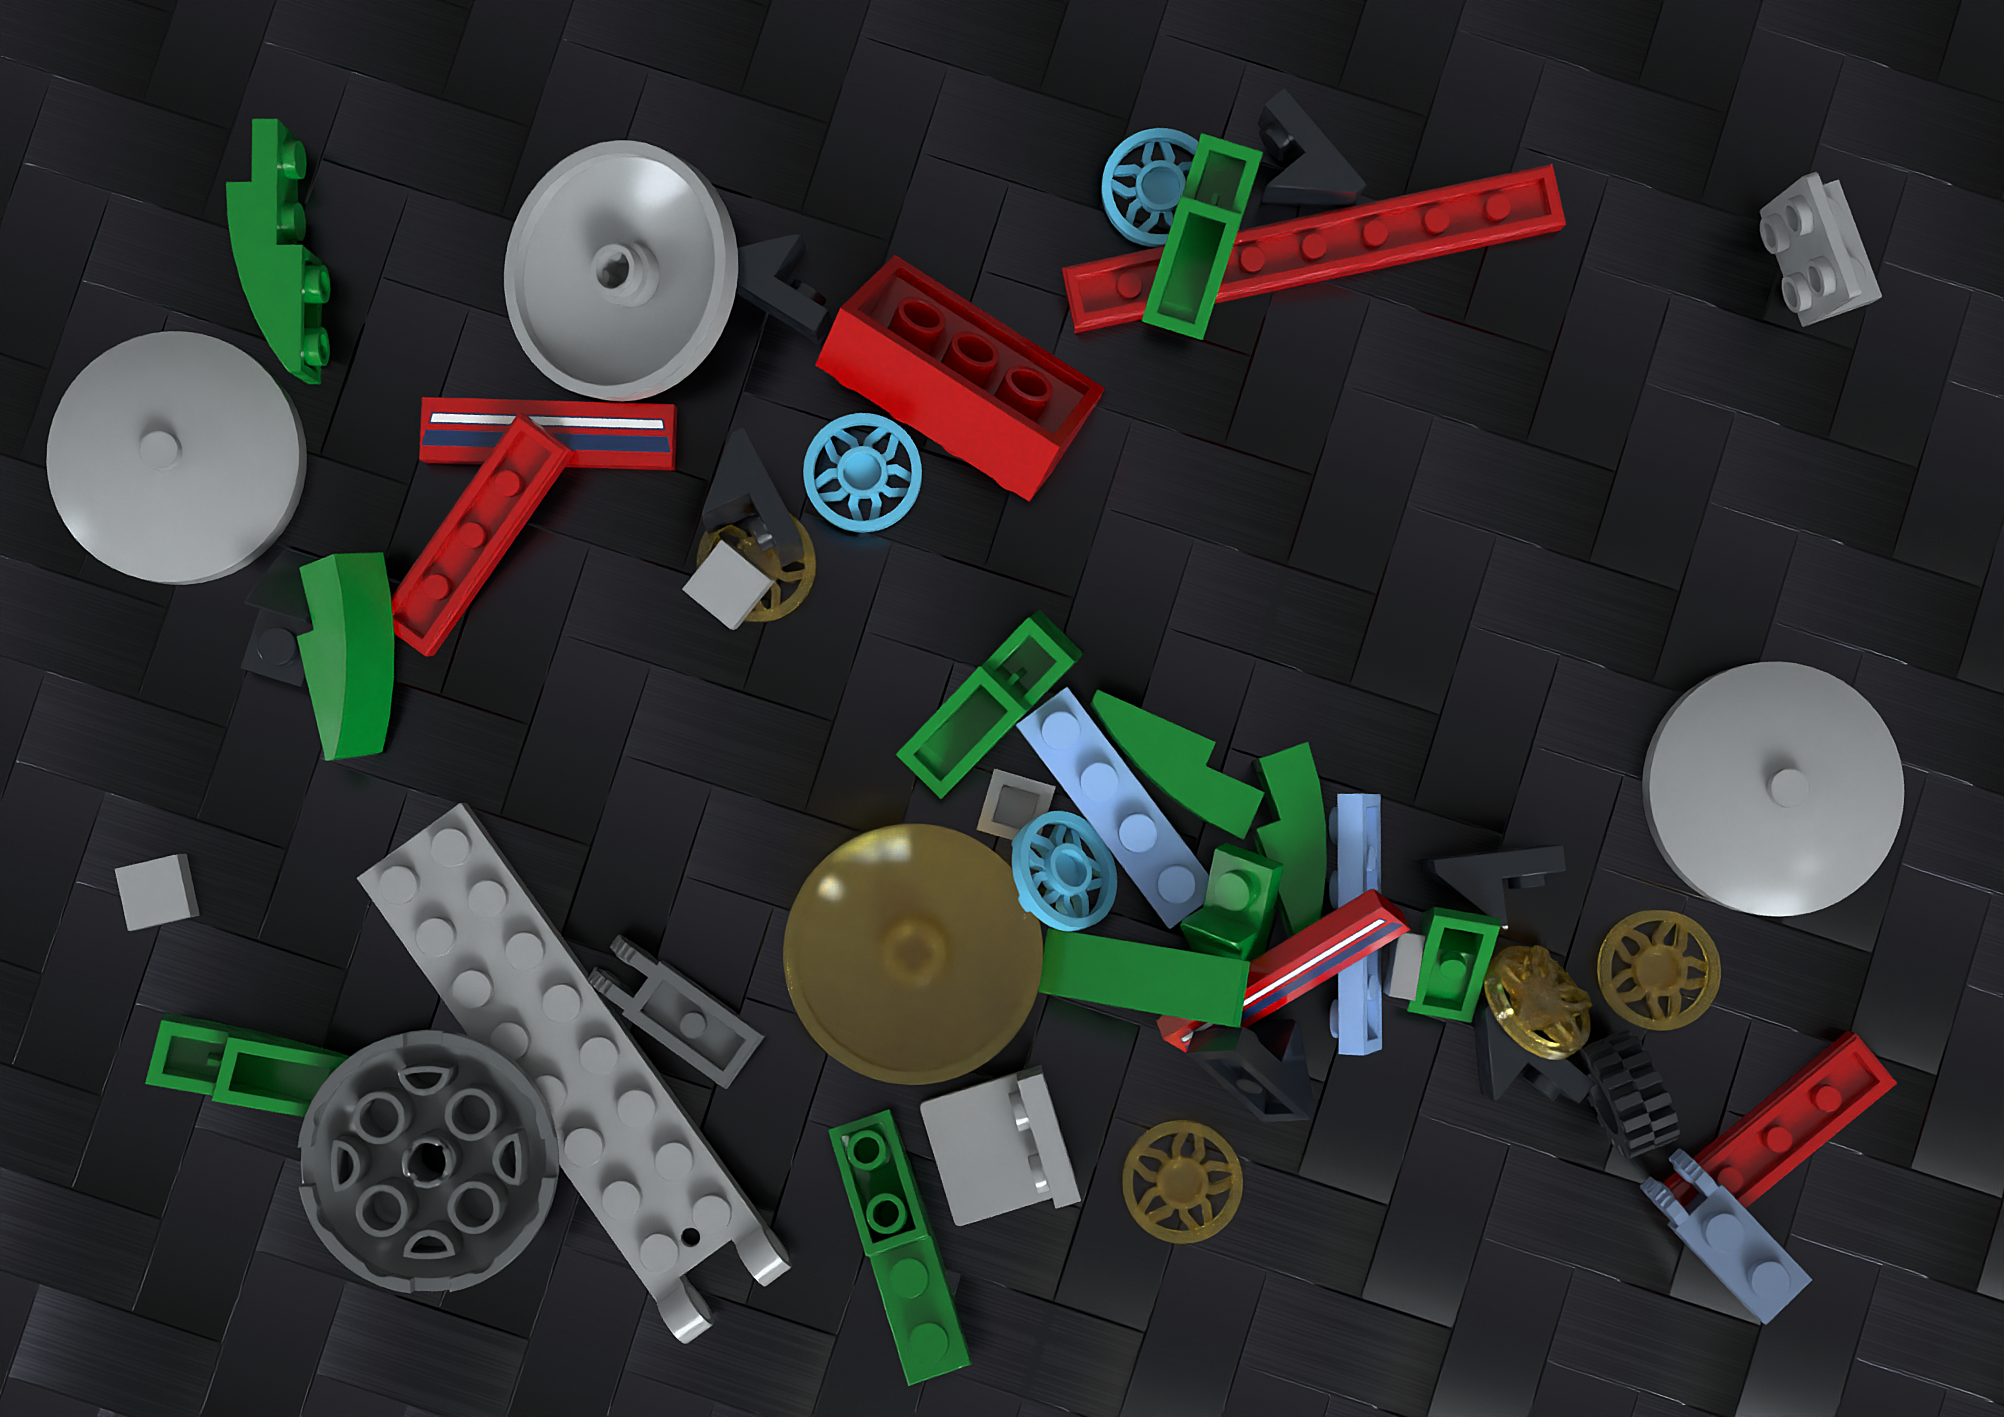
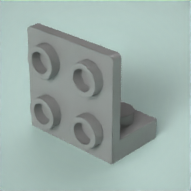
[1759,172,1882,327]
[920,1065,1081,1226]

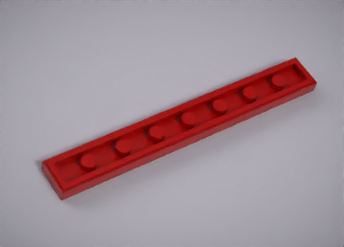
[1061,164,1566,334]

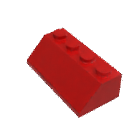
[815,255,1105,502]

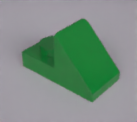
[1181,843,1284,962]
[1407,907,1500,1023]

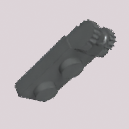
[587,934,766,1089]

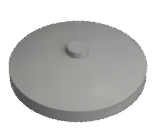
[504,140,738,401]
[46,331,307,585]
[1642,662,1904,916]

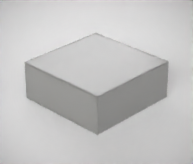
[682,539,776,630]
[976,769,1055,840]
[115,854,200,931]
[1382,932,1425,1001]

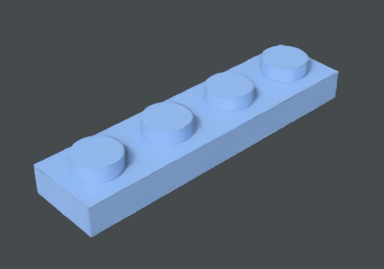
[1016,687,1209,929]
[1329,794,1382,1055]

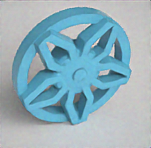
[1101,128,1198,248]
[803,413,922,532]
[1011,811,1117,931]

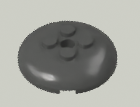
[297,1030,559,1293]

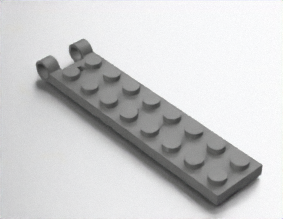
[357,803,793,1344]

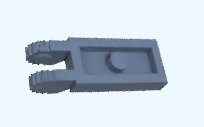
[1640,1149,1812,1325]

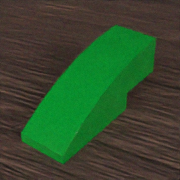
[1141,133,1263,340]
[297,552,394,761]
[896,610,1084,799]
[1090,690,1265,840]
[1249,742,1327,939]
[1037,928,1250,1028]
[145,1012,351,1117]

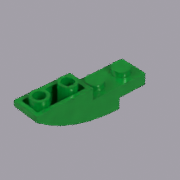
[226,119,330,384]
[828,1109,973,1386]

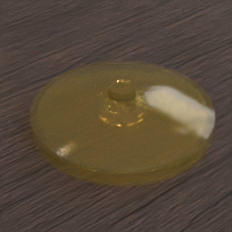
[783,824,1043,1085]

